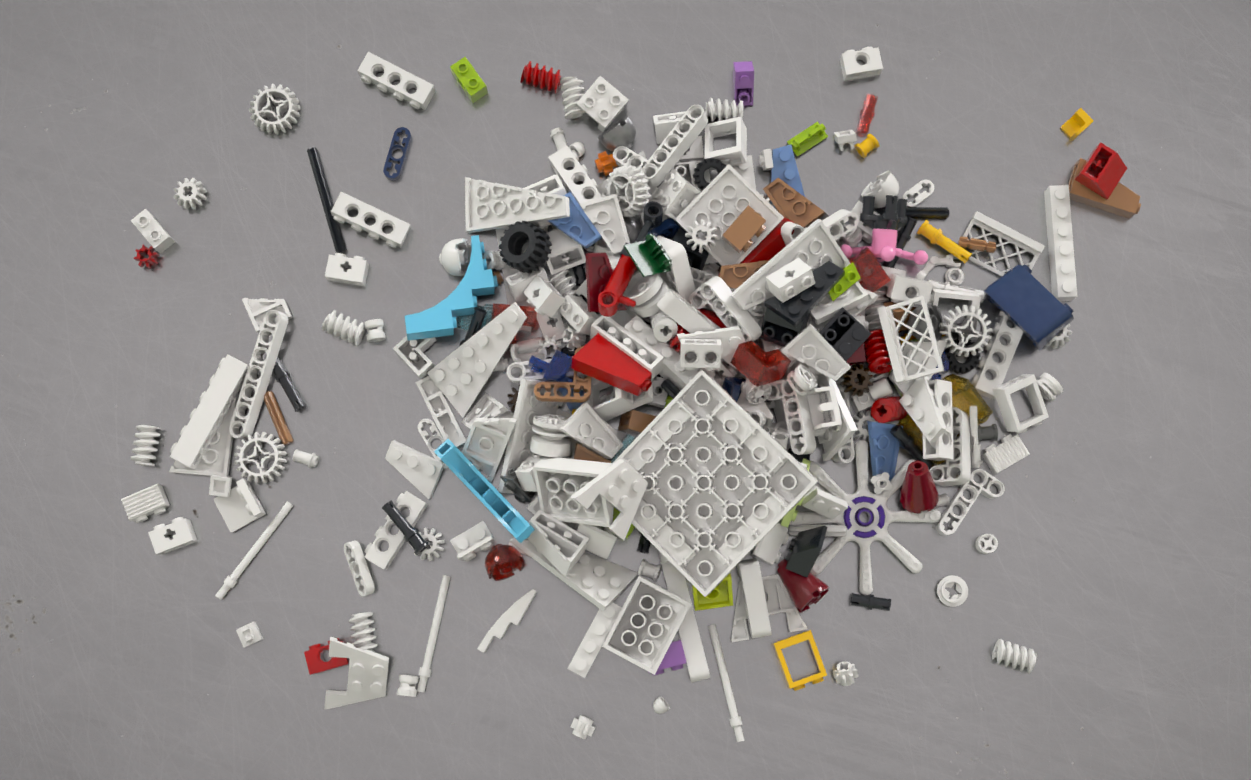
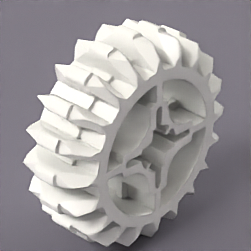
[249,84,301,135]
[605,165,651,217]
[939,305,993,357]
[234,432,287,484]

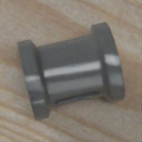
[978,424,998,442]

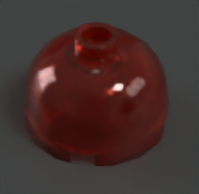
[485,544,525,581]

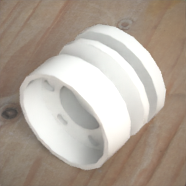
[530,414,572,457]

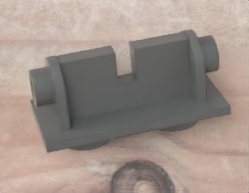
[500,468,535,503]

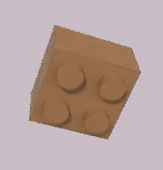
[722,205,766,254]

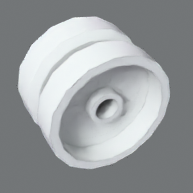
[623,271,671,317]

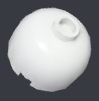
[861,171,899,208]
[439,238,471,276]

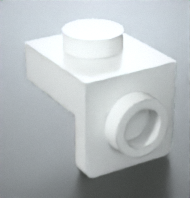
[759,149,773,171]

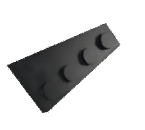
[764,261,845,327]

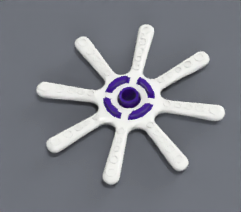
[789,440,941,595]

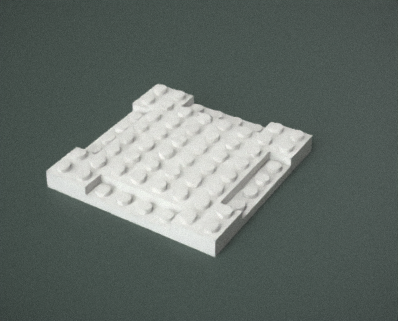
[613,369,819,597]

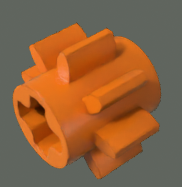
[594,151,617,176]

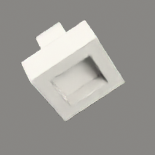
[834,130,857,151]
[209,475,232,497]
[236,621,263,648]

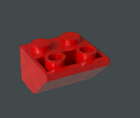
[1074,142,1127,200]

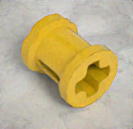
[854,134,880,158]

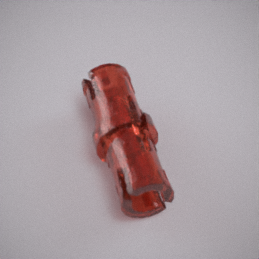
[857,94,878,134]

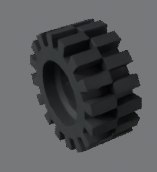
[693,158,726,191]
[943,339,981,374]

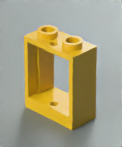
[772,630,827,691]

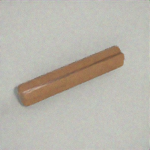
[264,391,293,445]

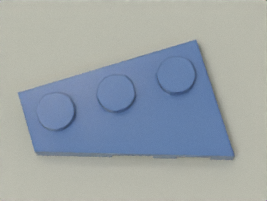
[769,145,805,208]
[547,192,602,249]
[867,421,903,481]

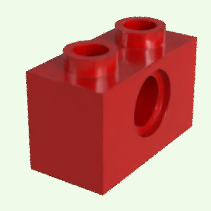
[304,638,350,675]

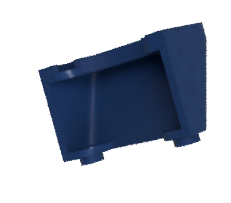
[983,264,1074,351]

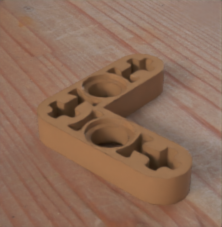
[534,346,591,403]

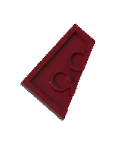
[585,252,627,312]

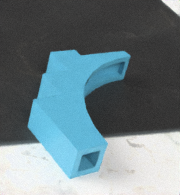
[405,235,498,341]
[434,439,535,544]

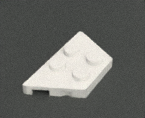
[889,339,948,395]
[462,418,517,482]

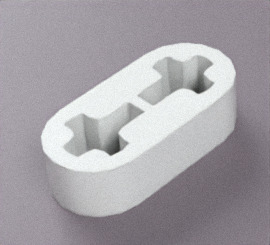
[902,180,934,207]

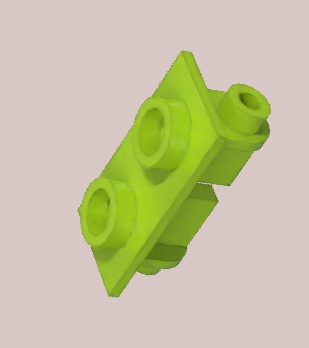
[787,122,828,157]
[827,262,861,301]

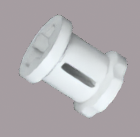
[638,559,662,582]

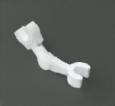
[915,254,961,280]

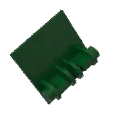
[623,233,672,277]

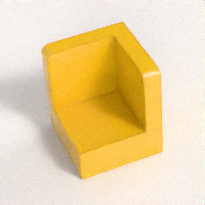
[1061,108,1094,141]

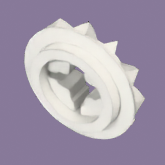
[937,575,968,607]

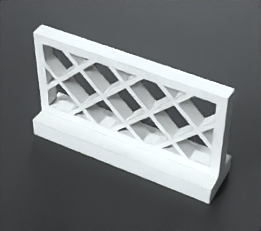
[963,211,1045,277]
[877,296,944,385]

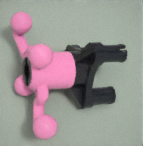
[840,195,928,265]

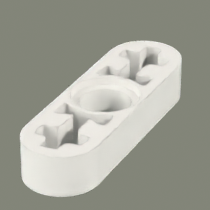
[344,540,375,597]

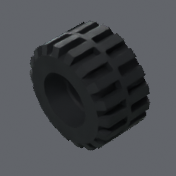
[499,221,552,273]

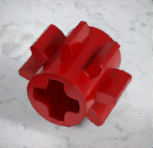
[134,244,160,269]

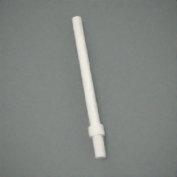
[215,501,294,600]
[417,575,451,693]
[708,624,744,742]

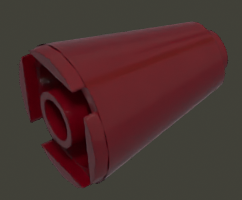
[899,461,939,514]
[777,559,829,613]

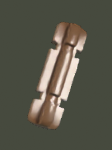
[958,236,996,253]

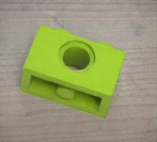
[450,56,488,103]

